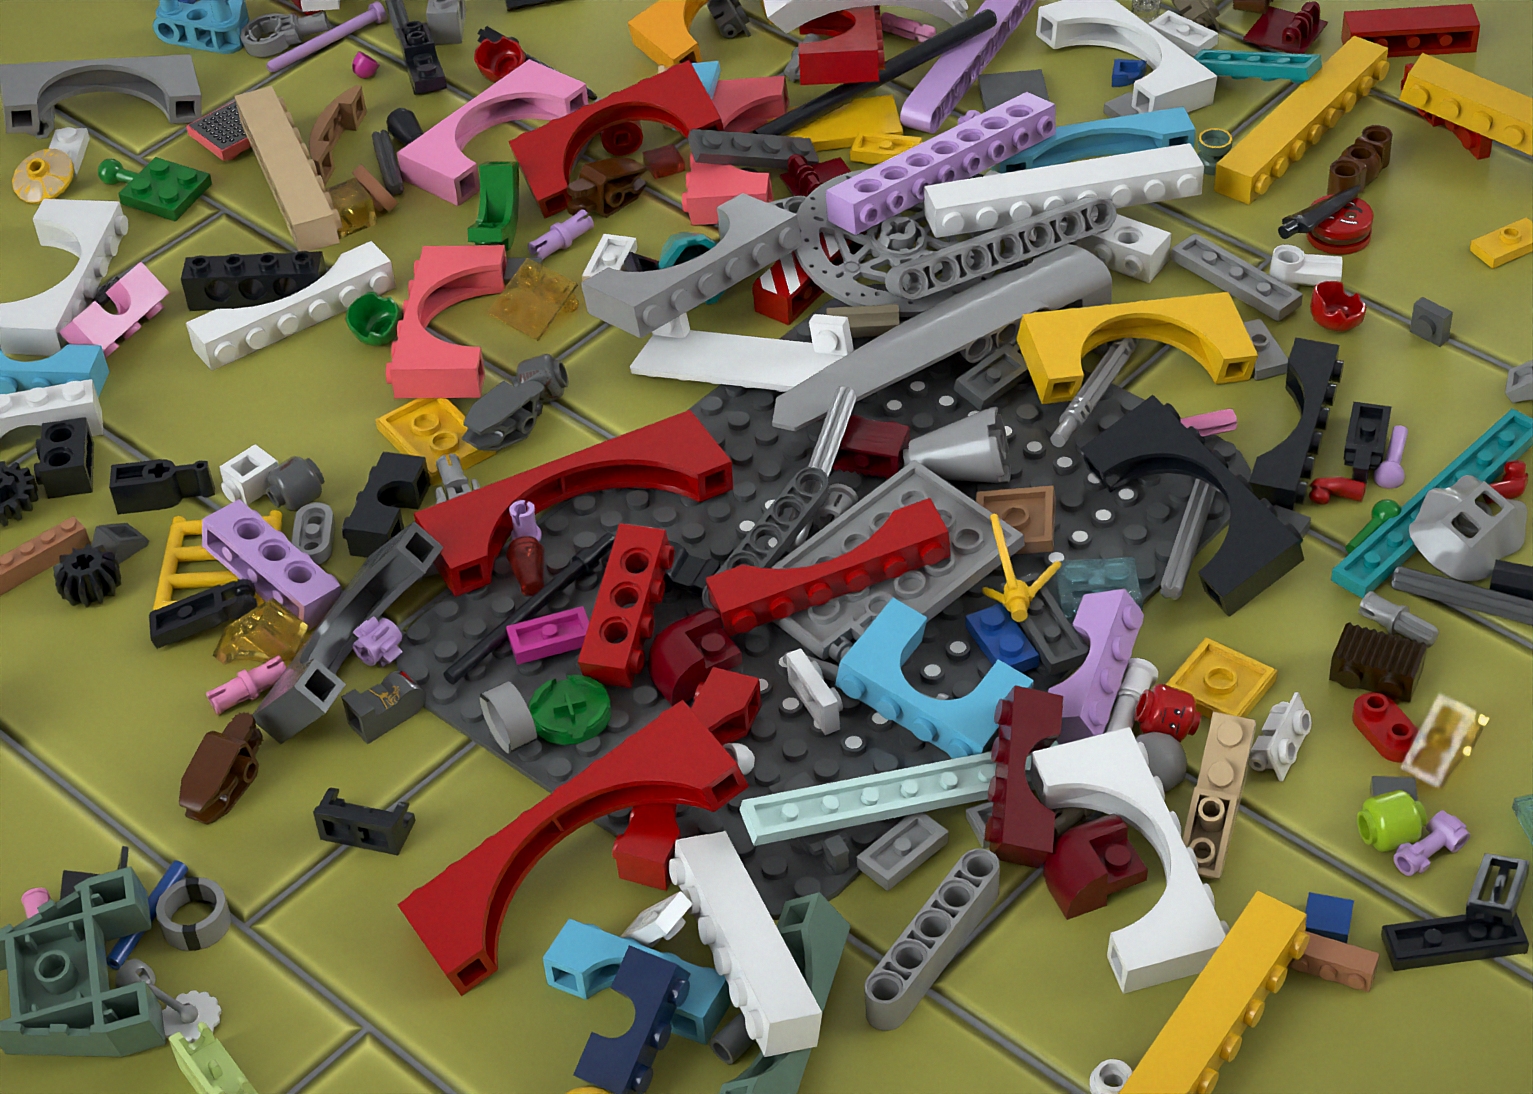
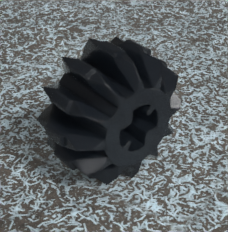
[53,544,121,608]

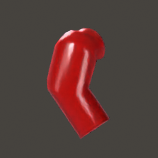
[1483,460,1528,504]

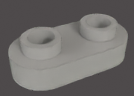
[291,502,335,565]

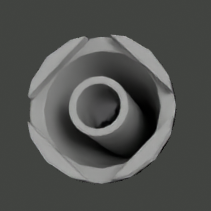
[903,407,1011,484]

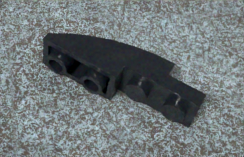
[396,21,447,95]

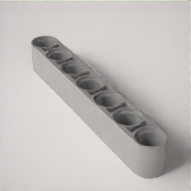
[885,197,1117,300]

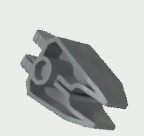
[462,380,545,451]

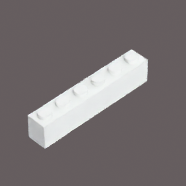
[669,831,822,1057]

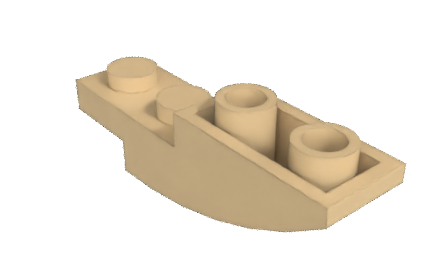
[1183,712,1256,881]

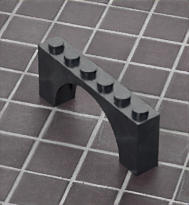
[1080,395,1304,617]

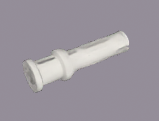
[1103,658,1158,734]

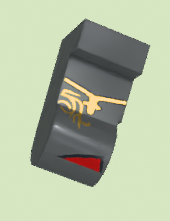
[341,670,426,744]

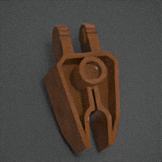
[567,157,647,218]
[179,712,264,825]

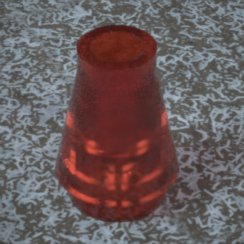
[506,536,545,596]

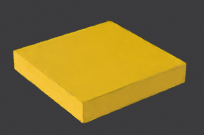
[1166,637,1278,719]

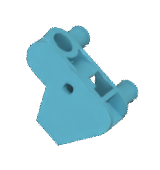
[153,0,249,54]

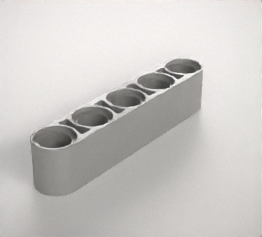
[865,848,999,1031]

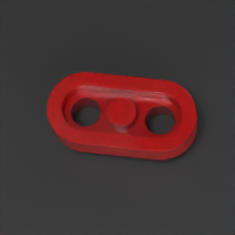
[1352,692,1421,763]

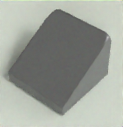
[91,523,149,564]

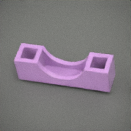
[1048,589,1144,745]

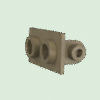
[1171,0,1221,31]

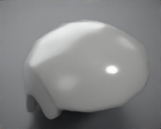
[1136,732,1187,792]

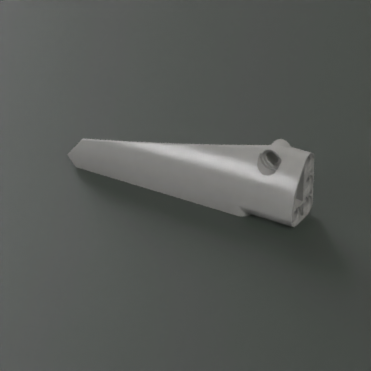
[772,244,1112,431]

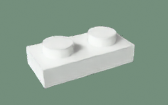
[1148,10,1218,56]
[49,127,90,177]
[582,234,637,281]
[786,648,843,735]
[620,891,693,948]

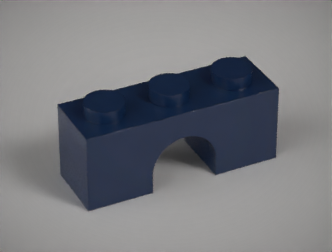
[573,945,691,1094]

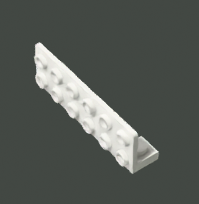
[630,313,854,392]

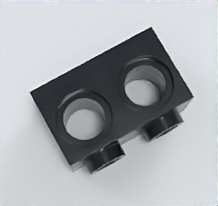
[34,417,94,499]

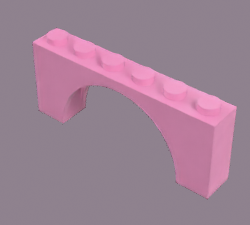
[397,59,589,206]

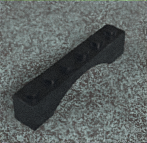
[1249,337,1344,512]

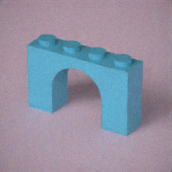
[835,598,1034,759]

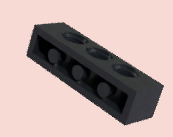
[181,251,327,311]

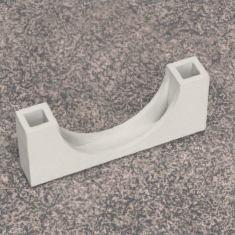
[1036,0,1217,114]
[0,199,128,356]
[1030,727,1230,994]

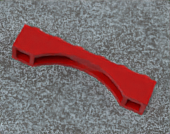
[706,498,951,636]
[612,667,762,891]

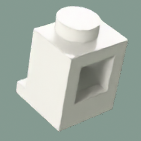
[219,444,279,505]

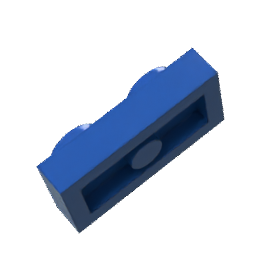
[965,603,1039,673]

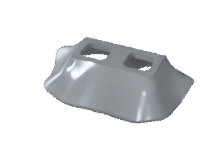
[1409,475,1528,581]

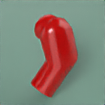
[1309,476,1367,505]

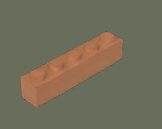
[0,516,91,595]
[1240,912,1380,992]

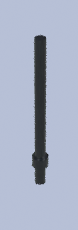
[443,532,615,685]

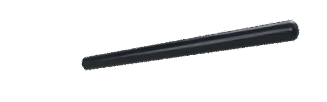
[753,9,997,136]

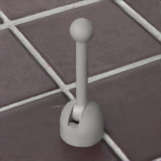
[115,959,198,1023]

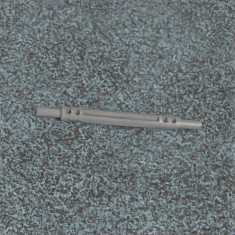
[1050,338,1139,447]

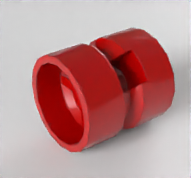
[600,120,643,156]

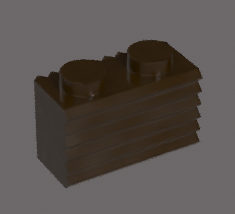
[1329,622,1427,702]

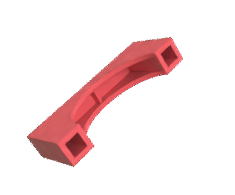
[682,76,790,225]

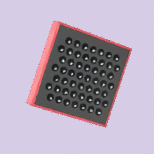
[186,101,251,161]

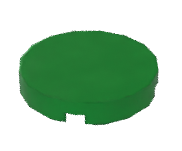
[529,674,611,745]

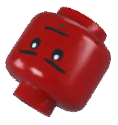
[1135,684,1201,742]

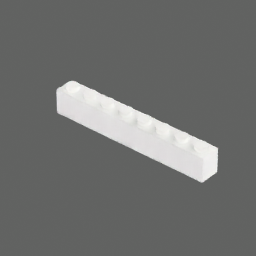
[924,143,1204,238]

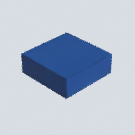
[1305,892,1354,943]

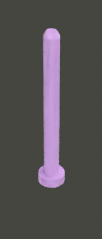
[266,1,387,72]

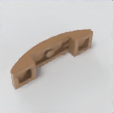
[309,85,367,186]

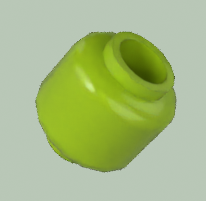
[1357,790,1427,852]

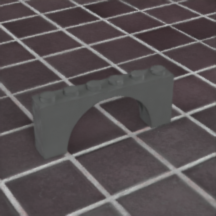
[252,521,443,744]

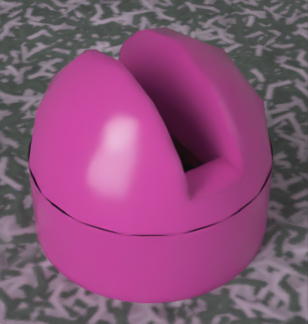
[352,51,380,79]

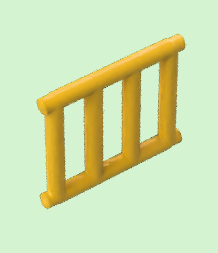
[153,510,283,617]

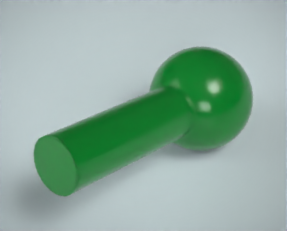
[1345,499,1401,554]

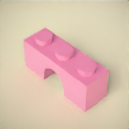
[59,262,170,358]

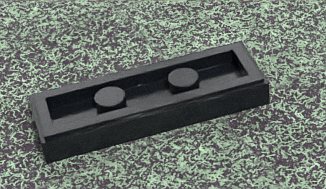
[1381,912,1529,971]

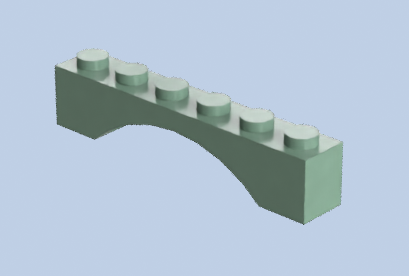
[719,892,851,1094]

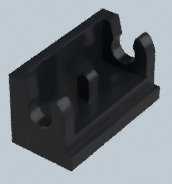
[313,787,416,856]

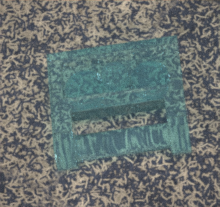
[1055,557,1143,618]

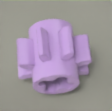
[353,616,402,667]

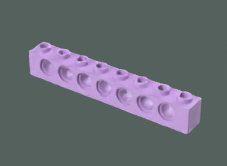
[826,92,1056,235]

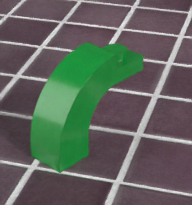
[467,161,519,251]

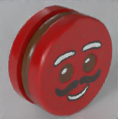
[1306,194,1374,255]

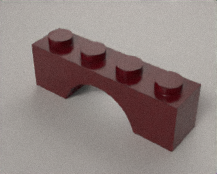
[985,685,1063,868]

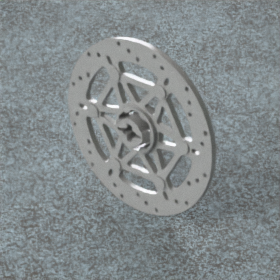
[794,169,1001,317]

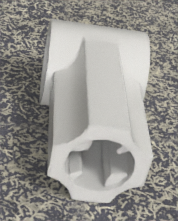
[1269,245,1343,290]

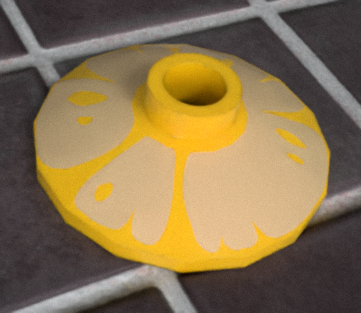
[12,149,74,204]

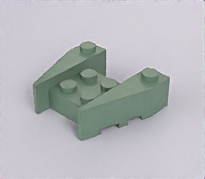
[0,866,166,1057]

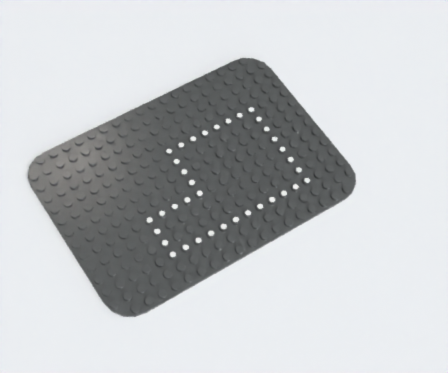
[396,284,1251,920]

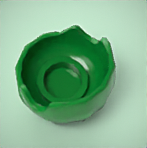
[345,292,404,346]

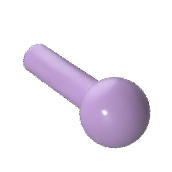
[1373,426,1408,489]

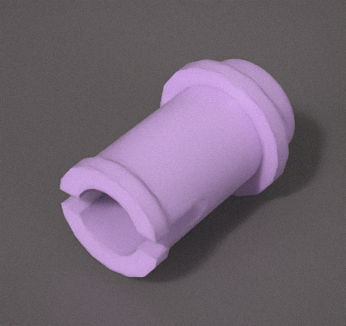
[509,500,542,550]

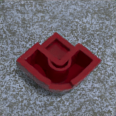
[648,607,742,707]
[1043,813,1148,920]

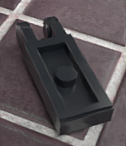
[149,578,258,649]

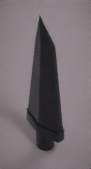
[1278,184,1362,239]

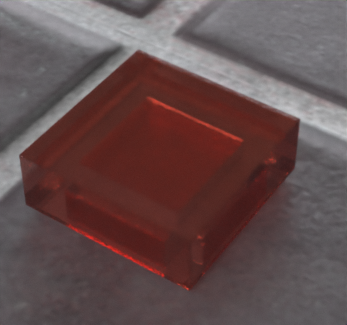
[642,144,685,179]

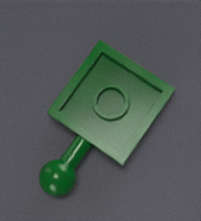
[98,157,212,221]

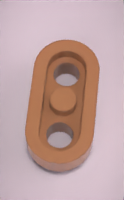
[352,164,399,212]

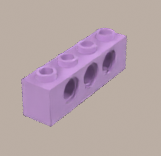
[202,499,341,633]

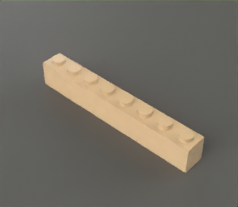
[234,86,342,252]

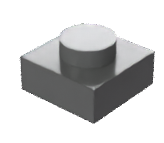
[1410,297,1453,347]

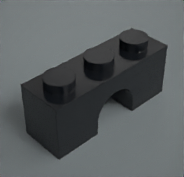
[342,452,431,558]

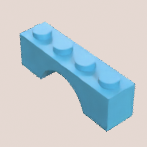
[0,344,109,398]
[543,918,731,1045]

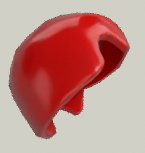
[474,36,526,83]
[1310,281,1367,332]

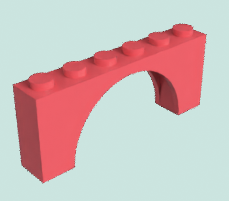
[386,245,507,399]

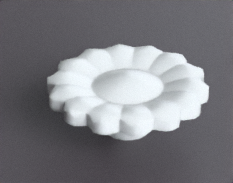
[162,990,222,1043]

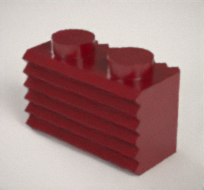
[832,415,910,479]

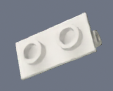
[1249,692,1312,781]

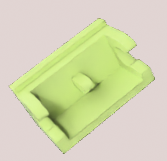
[168,1022,258,1094]

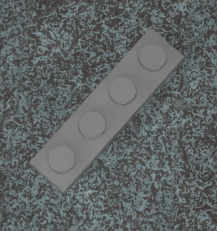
[1171,233,1303,322]

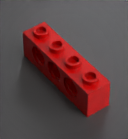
[578,523,675,688]

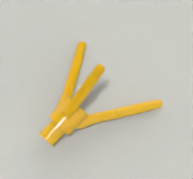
[981,513,1061,622]

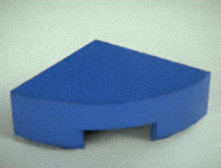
[1112,59,1147,87]

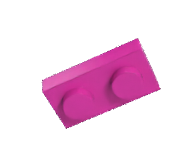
[506,606,589,665]

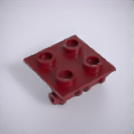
[1243,1,1328,54]
[780,154,851,197]

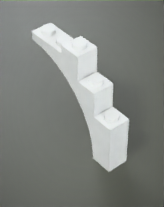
[763,0,968,34]

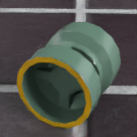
[1198,128,1232,175]

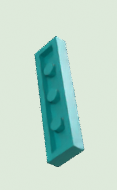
[1193,49,1322,83]

